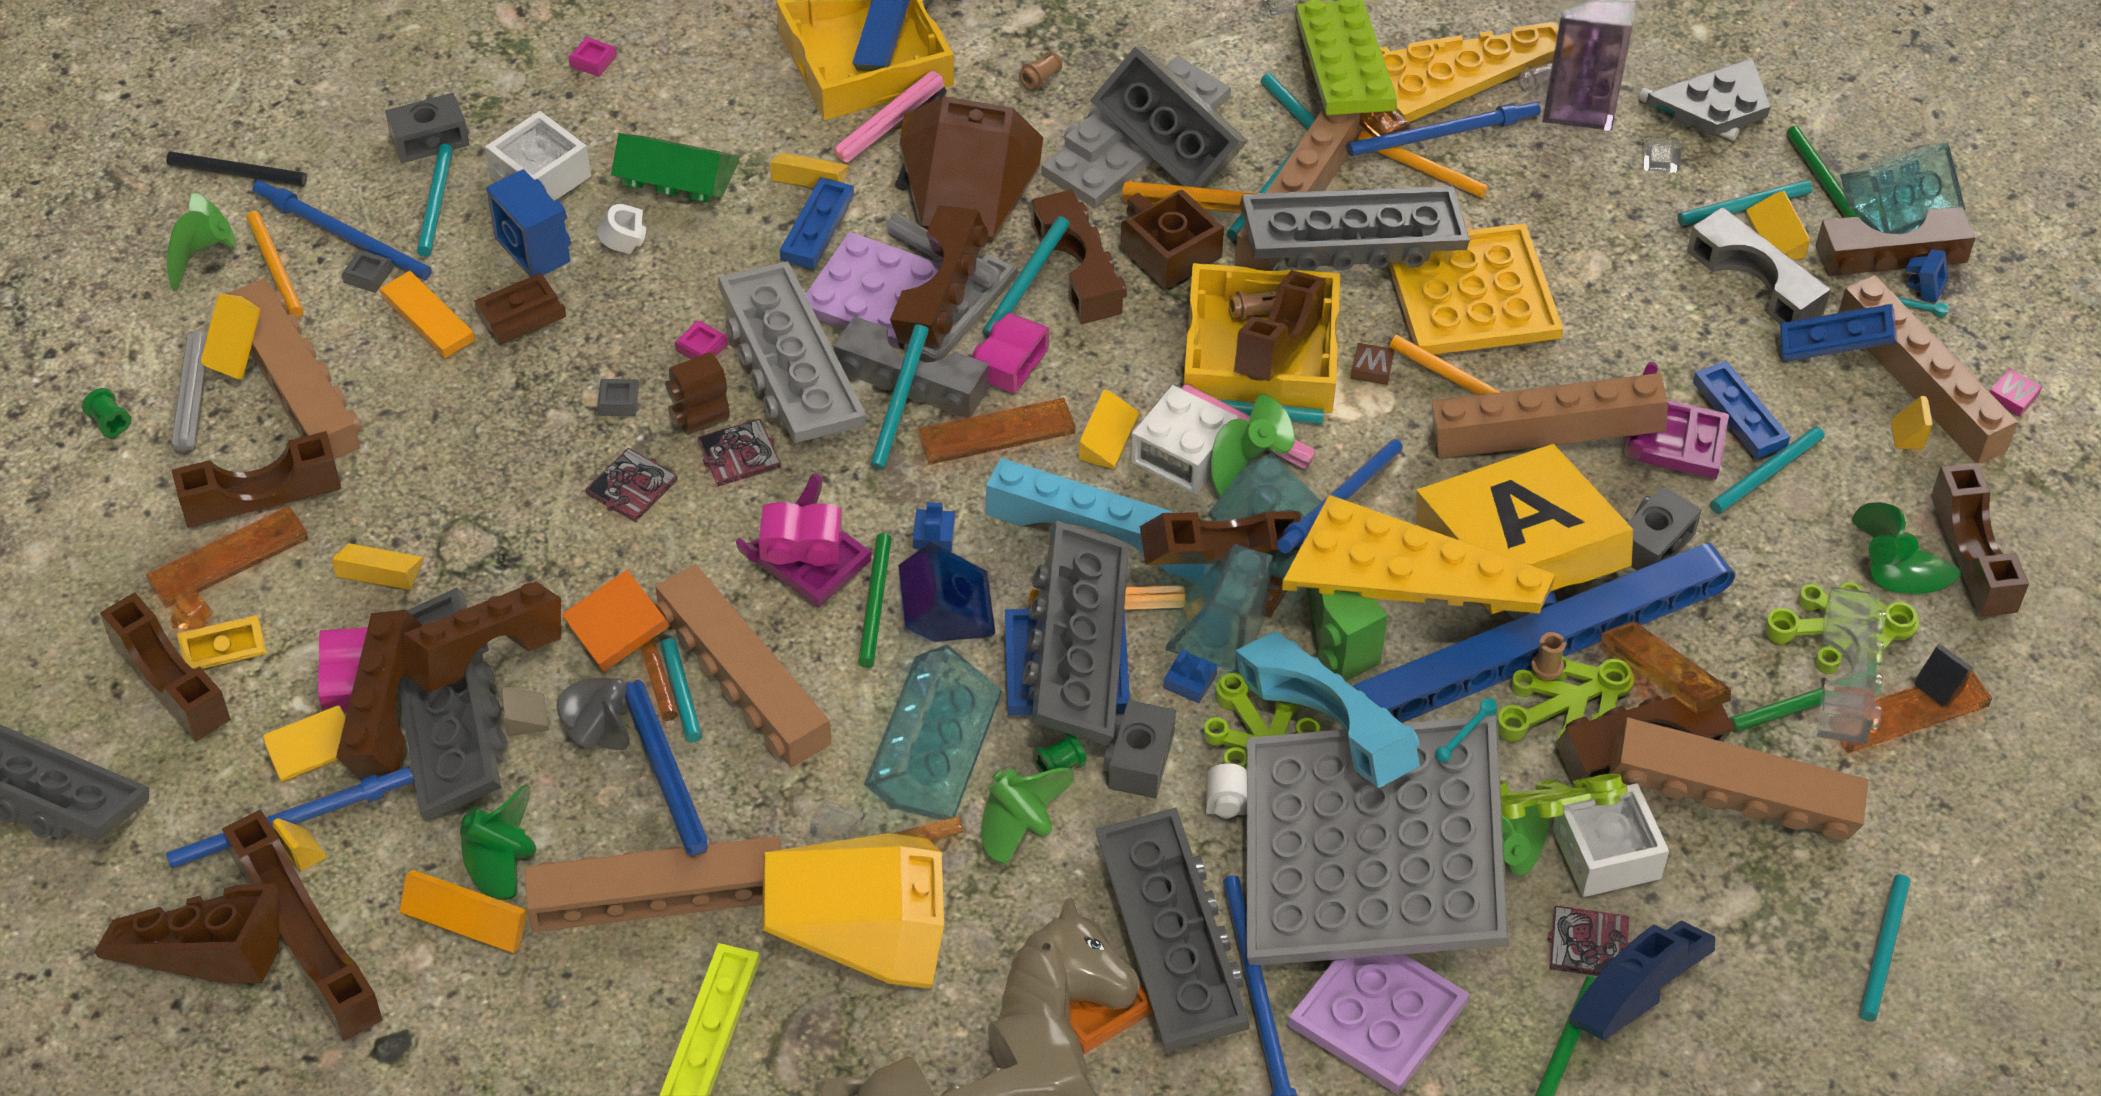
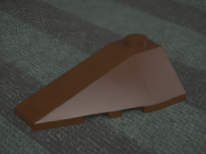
[94,883,279,984]

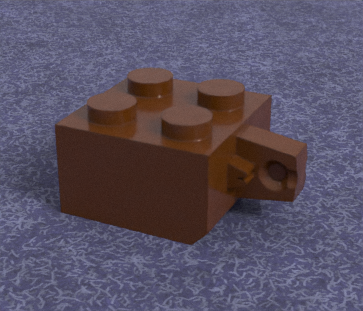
[1120,190,1224,290]

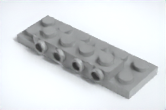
[1041,56,1231,209]
[718,261,867,443]

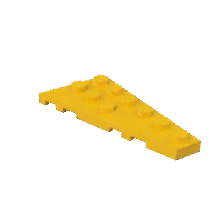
[1380,22,1573,125]
[1282,495,1555,613]

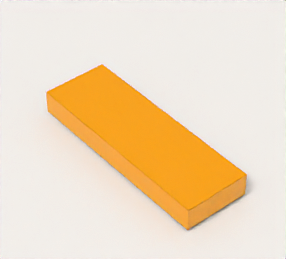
[380,271,475,359]
[399,870,527,953]

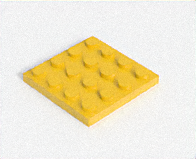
[1388,223,1564,355]

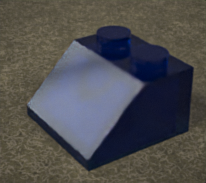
[898,541,996,642]

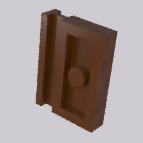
[474,273,566,345]

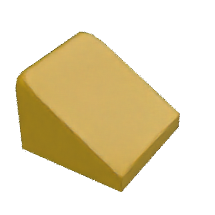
[1891,396,1932,450]
[272,818,326,872]

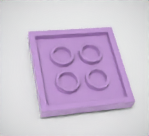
[805,232,942,349]
[1288,954,1470,1095]

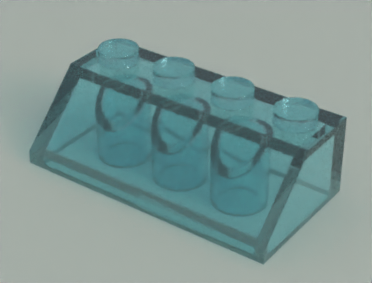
[864,644,1002,822]

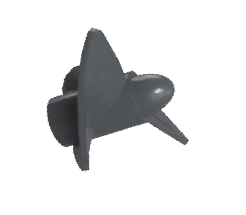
[556,678,630,750]

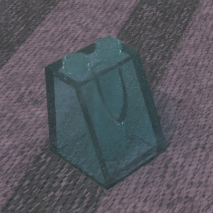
[1166,544,1273,673]

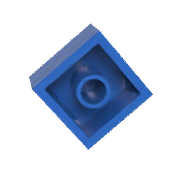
[486,169,571,277]

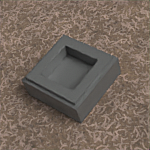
[342,249,393,293]
[597,379,639,416]

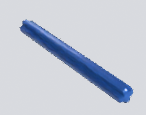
[624,680,709,856]

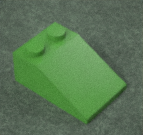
[1307,587,1388,681]

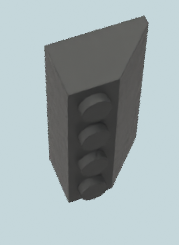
[1090,46,1248,188]

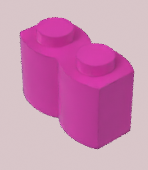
[972,313,1049,393]
[759,502,842,566]
[318,627,368,711]

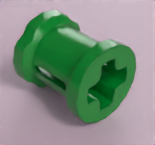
[82,388,132,438]
[1033,733,1087,773]

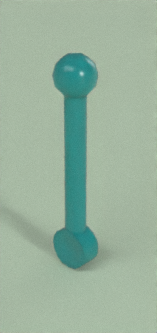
[1897,297,1949,317]
[1435,698,1498,763]

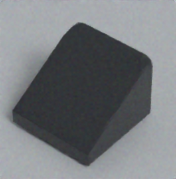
[1915,644,1972,706]

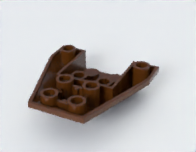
[899,96,1044,242]

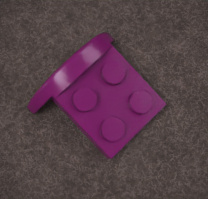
[1624,362,1729,479]
[736,473,872,608]

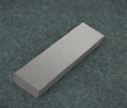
[904,253,1017,363]

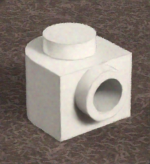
[597,204,646,254]
[1206,763,1247,819]

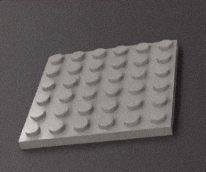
[1247,715,1509,965]

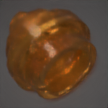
[170,589,213,630]

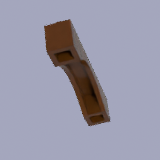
[222,809,383,1041]

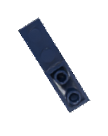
[1569,920,1715,1041]

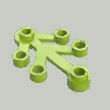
[1765,582,1919,674]
[1497,656,1634,752]
[1203,673,1320,770]
[1500,774,1628,820]

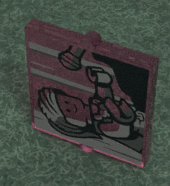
[697,419,781,487]
[585,448,678,523]
[1547,905,1630,976]

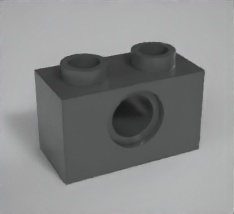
[385,92,470,164]
[1624,486,1702,570]
[1103,700,1176,799]

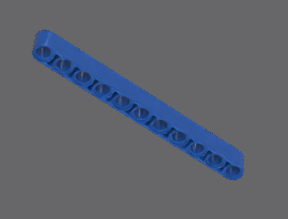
[1352,543,1736,723]

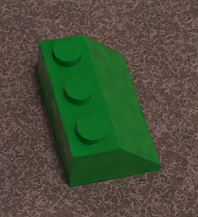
[611,133,740,202]

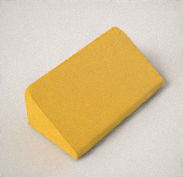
[770,152,849,188]
[1745,191,1810,260]
[201,294,261,379]
[1079,389,1140,470]
[332,543,424,590]
[177,615,267,669]
[262,706,346,782]

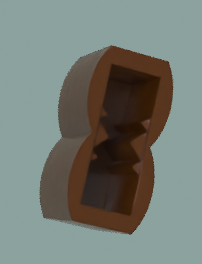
[665,351,730,435]

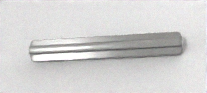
[885,214,1000,288]
[171,330,207,454]

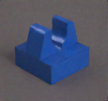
[1906,249,1948,302]
[913,502,955,551]
[1163,649,1218,703]

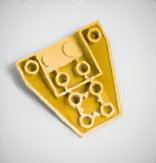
[763,833,944,989]

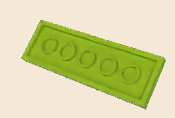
[1296,0,1397,115]

